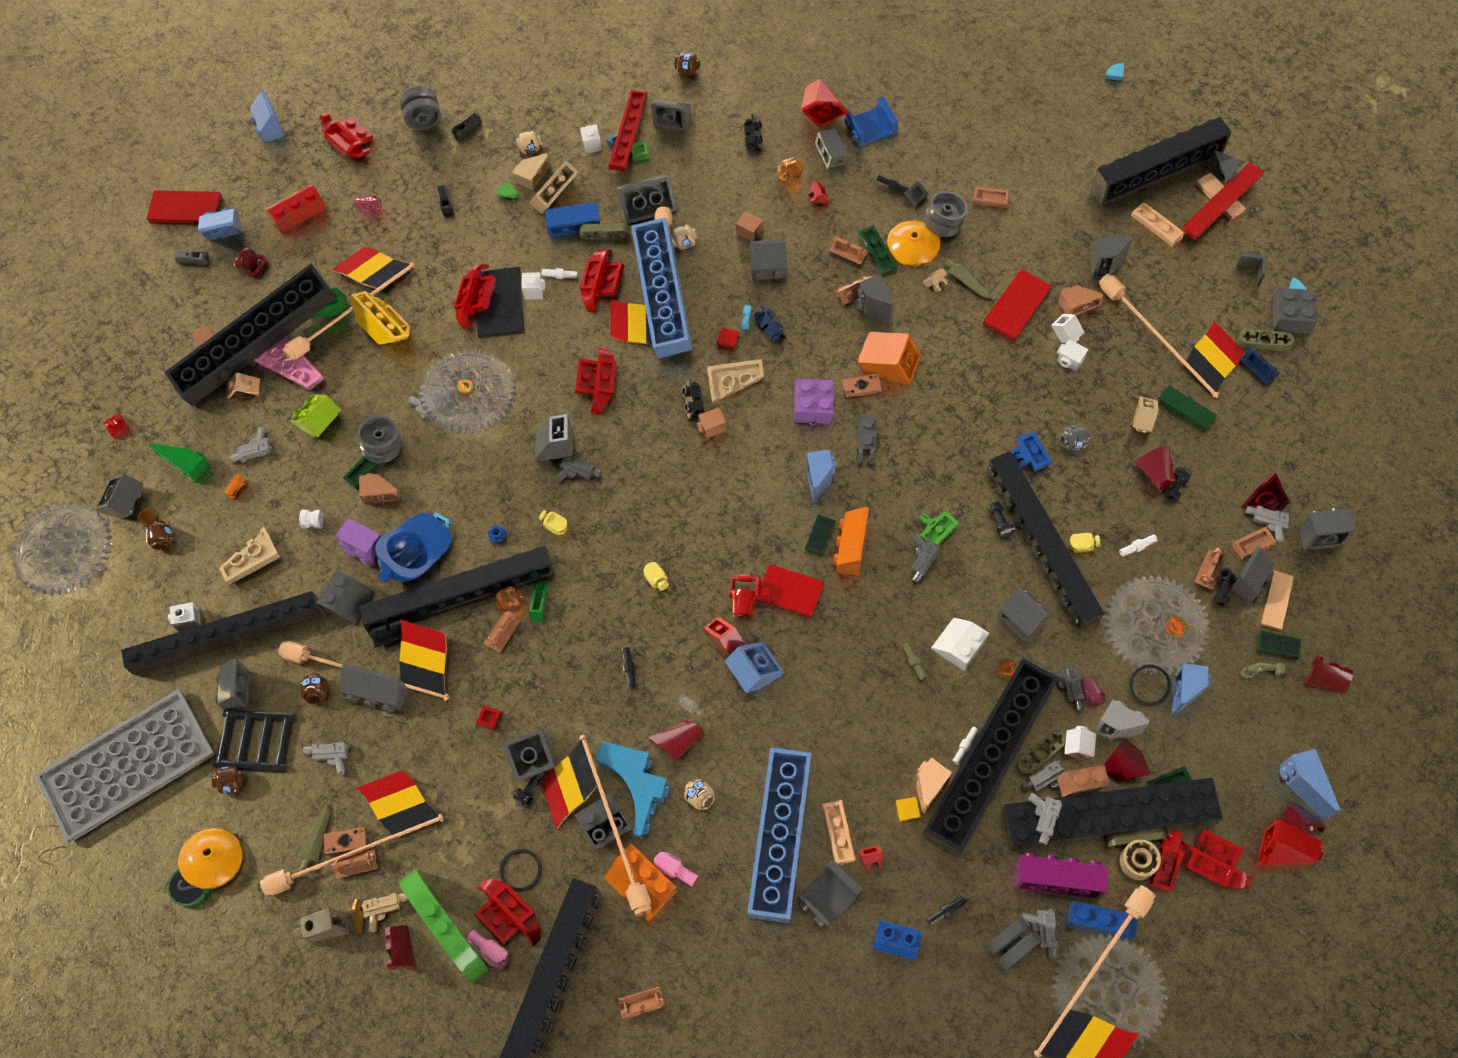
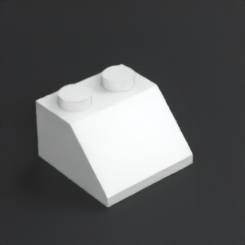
[931,618,989,671]

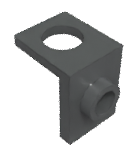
[1237,253,1266,284]

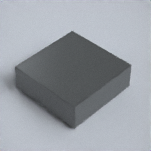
[904,181,929,206]

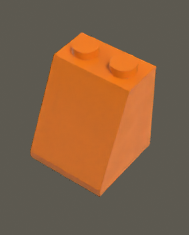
[858,332,921,385]

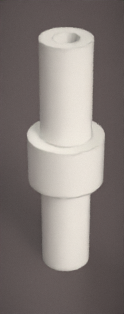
[541,268,578,279]
[1119,535,1158,557]
[953,727,980,765]

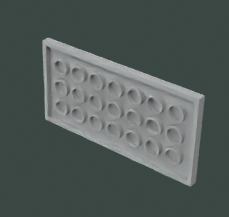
[34,689,216,843]

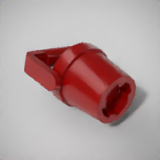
[729,574,762,617]

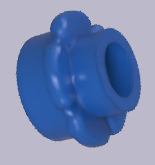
[487,525,506,543]

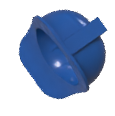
[375,513,452,583]

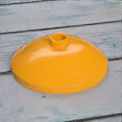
[887,220,940,267]
[178,828,243,889]

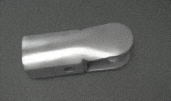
[175,250,209,265]

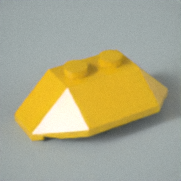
[350,291,410,345]

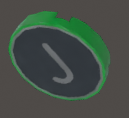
[167,868,210,907]

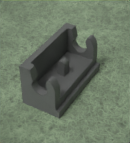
[815,129,848,169]

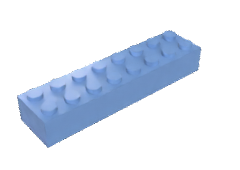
[631,217,693,358]
[747,748,811,924]

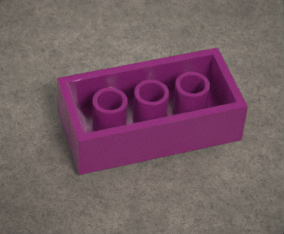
[1014,853,1108,899]

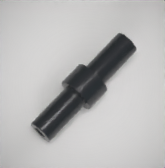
[876,174,910,192]
[622,647,636,687]
[927,896,966,926]

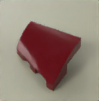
[1135,445,1176,492]
[1305,656,1353,693]
[649,720,704,761]
[1282,801,1326,833]
[385,925,416,970]

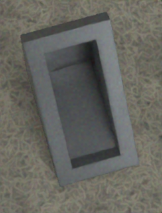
[1210,151,1241,186]

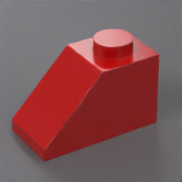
[703,616,746,656]

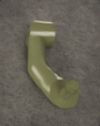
[1241,662,1287,679]

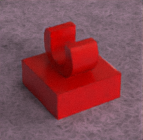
[807,180,830,204]
[103,413,130,439]
[858,845,884,872]

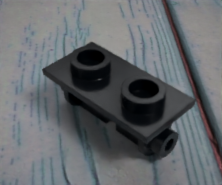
[744,114,763,151]
[682,379,705,420]
[369,618,410,647]

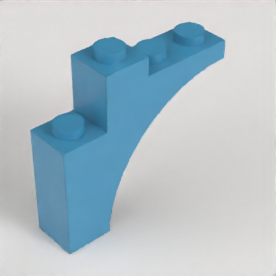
[596,741,670,840]

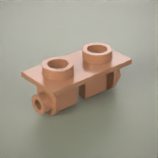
[829,236,869,265]
[835,276,871,305]
[1194,548,1227,590]
[483,611,521,653]
[331,849,378,879]
[618,986,665,1020]

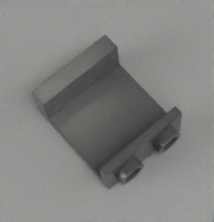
[797,859,863,929]

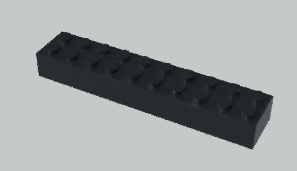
[164,264,338,406]
[922,658,1059,857]
[1002,778,1223,851]
[499,878,603,1058]

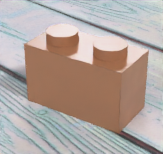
[1057,765,1110,797]

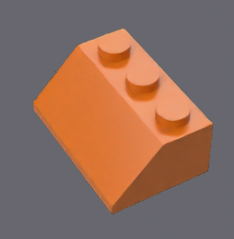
[833,507,869,576]
[604,844,678,922]

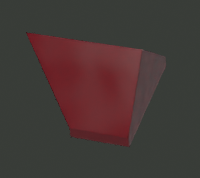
[1240,472,1290,512]
[1103,738,1151,782]

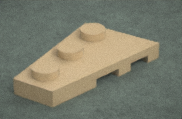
[707,359,764,403]
[219,527,280,585]

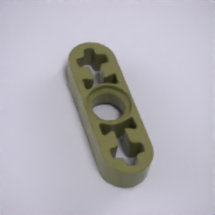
[580,223,631,240]
[1237,329,1294,351]
[1017,730,1066,776]
[1106,828,1169,849]

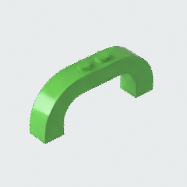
[399,869,491,984]

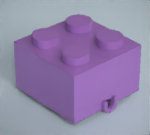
[794,379,834,425]
[335,518,381,568]

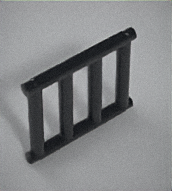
[212,710,295,771]

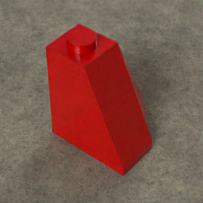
[801,79,849,128]
[1256,819,1324,869]

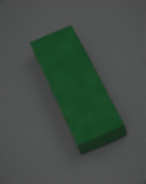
[858,225,897,276]
[1158,385,1217,431]

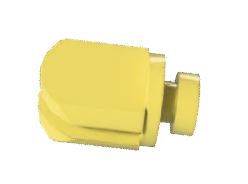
[539,510,567,535]
[1070,532,1100,553]
[643,562,669,591]

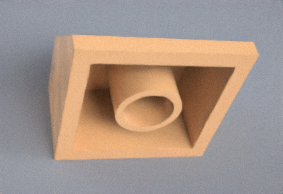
[916,758,952,815]

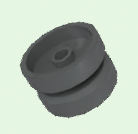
[400,86,441,130]
[924,190,968,237]
[357,415,401,463]
[986,916,1042,971]

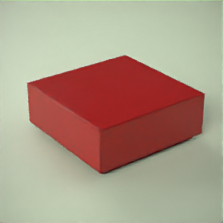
[716,327,739,350]
[476,705,503,731]

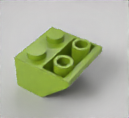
[290,394,342,437]

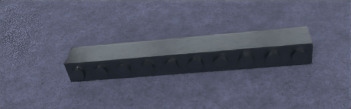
[987,451,1105,629]
[359,545,555,634]
[121,591,323,675]

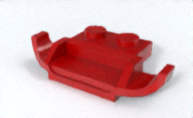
[321,112,373,158]
[579,249,625,311]
[453,264,496,329]
[574,347,616,414]
[1180,829,1253,889]
[474,879,541,947]

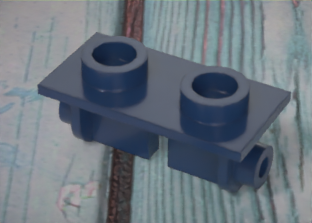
[754,305,787,342]
[1239,347,1280,385]

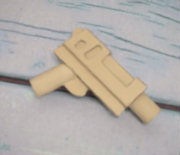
[361,892,408,933]

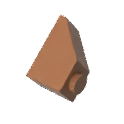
[1058,285,1104,315]
[359,473,401,504]

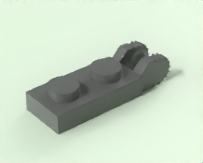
[857,415,877,464]

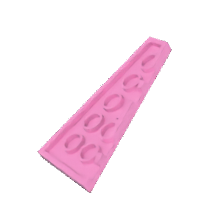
[254,337,324,390]

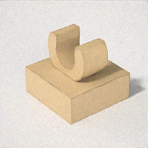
[923,268,948,292]

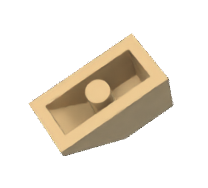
[513,154,551,190]
[1133,396,1158,433]

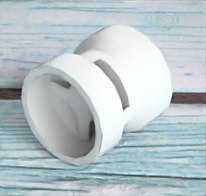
[299,510,324,529]

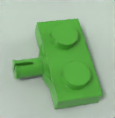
[919,511,959,544]

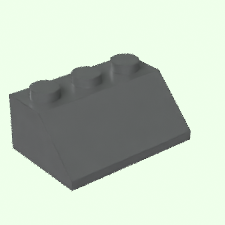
[616,174,677,224]
[340,664,409,712]

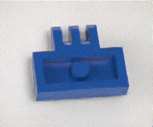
[1011,431,1052,472]

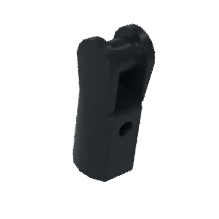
[451,112,482,140]
[436,185,454,216]

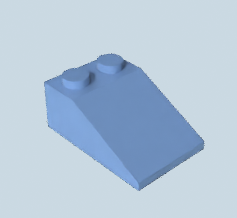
[1280,749,1340,820]

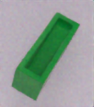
[529,583,548,622]

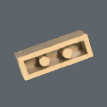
[529,161,579,214]

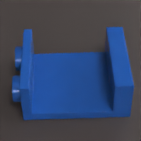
[844,96,898,146]
[873,920,923,960]

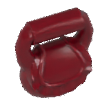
[234,248,268,277]

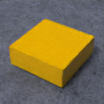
[896,797,920,822]

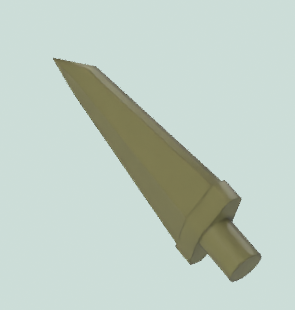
[945,258,993,300]
[298,801,330,870]

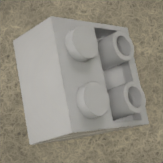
[1094,699,1150,742]

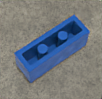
[545,202,600,237]
[1066,901,1138,941]

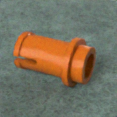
[223,474,246,499]

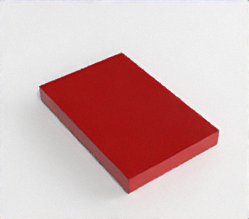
[756,564,824,618]

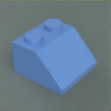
[250,90,284,143]
[198,208,243,240]
[807,449,836,503]
[725,641,784,693]
[1172,663,1211,715]

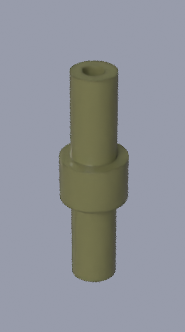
[902,642,927,681]

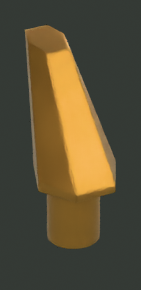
[348,899,363,934]

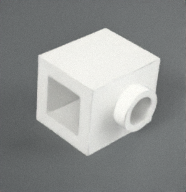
[580,124,602,154]
[522,272,545,300]
[1051,314,1084,343]
[1057,339,1088,372]
[168,602,201,631]
[1065,726,1096,760]

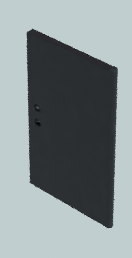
[476,266,524,337]

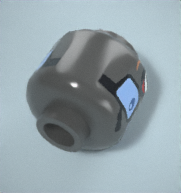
[1060,425,1090,451]

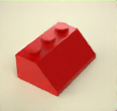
[265,184,327,234]

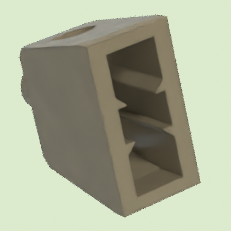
[293,908,349,942]

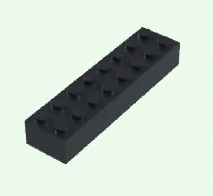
[1091,117,1232,206]

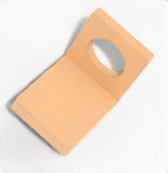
[227,373,260,398]

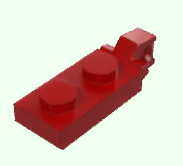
[1150,829,1185,892]

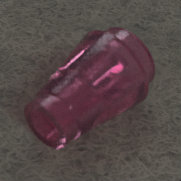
[354,196,382,213]
[1081,675,1106,707]

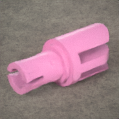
[654,852,698,887]
[466,930,508,970]

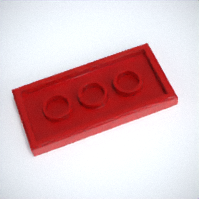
[147,190,222,223]
[983,269,1052,341]

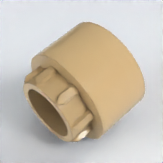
[1120,839,1161,880]

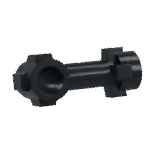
[1166,467,1192,501]
[988,502,1015,537]
[1214,568,1236,606]
[513,772,545,807]

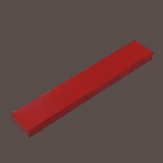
[608,90,647,172]
[1181,162,1264,240]

